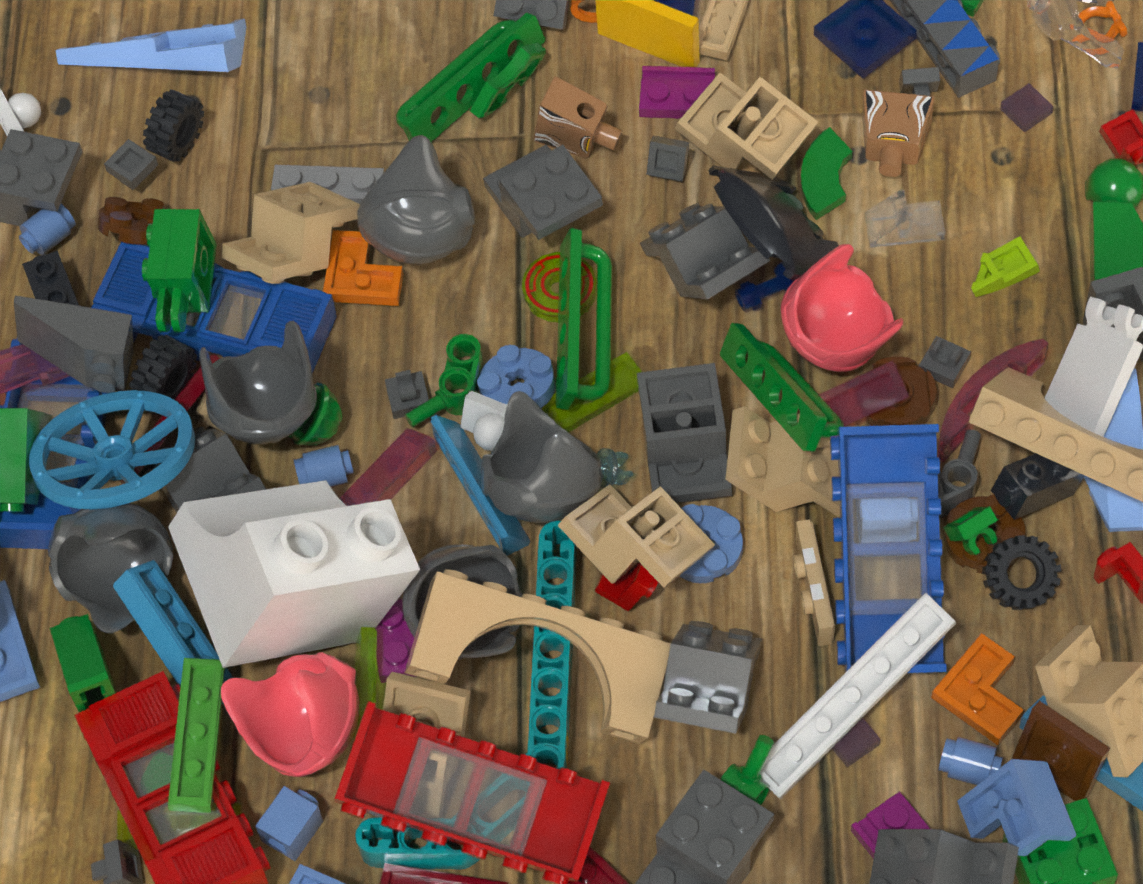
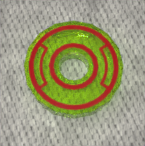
[521,252,597,322]

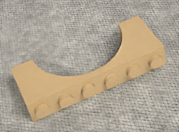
[969,367,1143,502]
[404,570,671,744]

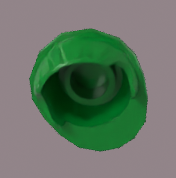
[288,382,342,446]

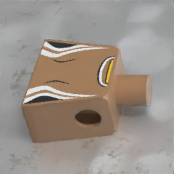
[533,76,623,158]
[862,90,934,177]

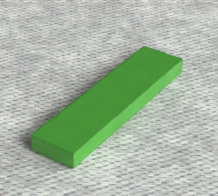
[168,658,225,813]

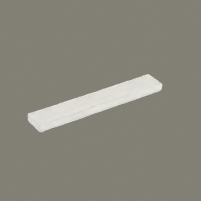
[759,593,956,800]

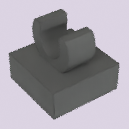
[899,67,940,96]
[646,135,689,181]
[104,139,158,190]
[919,336,971,388]
[385,370,429,419]
[91,839,144,884]

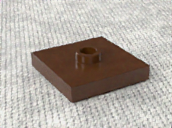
[1012,700,1110,801]

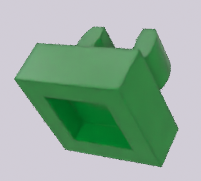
[943,506,998,555]

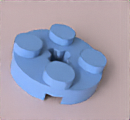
[477,345,556,408]
[680,504,743,583]

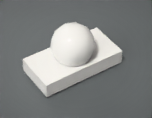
[0,89,41,136]
[460,391,507,451]

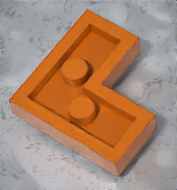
[323,230,404,306]
[931,633,1024,746]

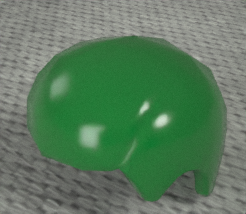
[1085,158,1143,208]

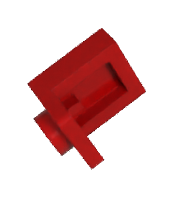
[1099,109,1143,165]
[1093,542,1143,604]
[595,562,658,611]

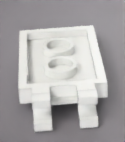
[1045,297,1143,437]

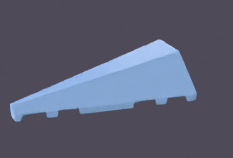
[55,19,247,72]

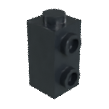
[22,251,79,306]
[991,453,1085,520]

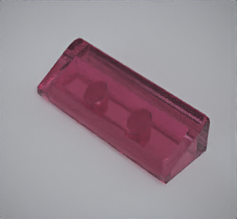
[797,359,909,426]
[339,428,437,506]

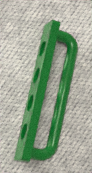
[396,12,545,142]
[556,228,612,410]
[720,323,844,452]

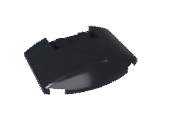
[708,165,839,280]

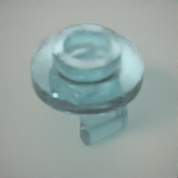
[597,448,633,488]

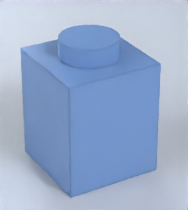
[255,786,323,861]

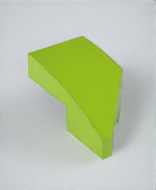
[971,236,1040,297]

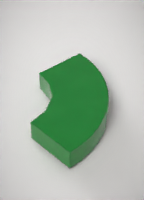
[470,43,546,118]
[801,127,853,220]

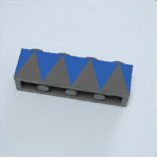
[890,0,1000,98]

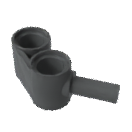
[910,429,981,524]

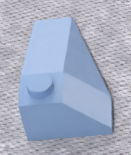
[1084,368,1143,532]

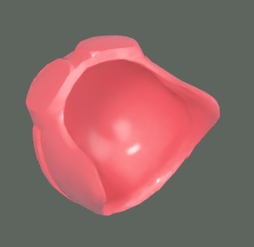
[781,244,903,372]
[221,652,359,777]

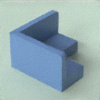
[957,759,1076,856]

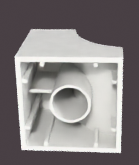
[168,480,420,668]

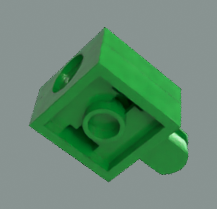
[142,209,217,332]
[1002,798,1118,884]

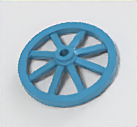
[29,390,195,509]

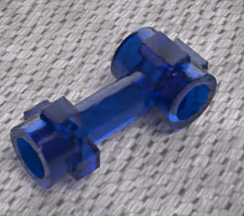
[735,262,795,311]

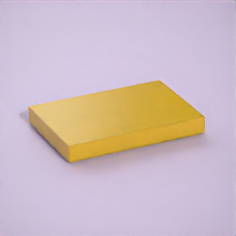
[595,0,700,67]

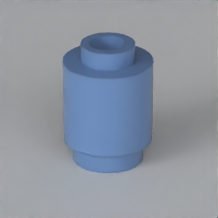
[19,204,76,255]
[294,445,354,487]
[938,737,1003,785]

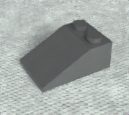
[14,295,134,393]

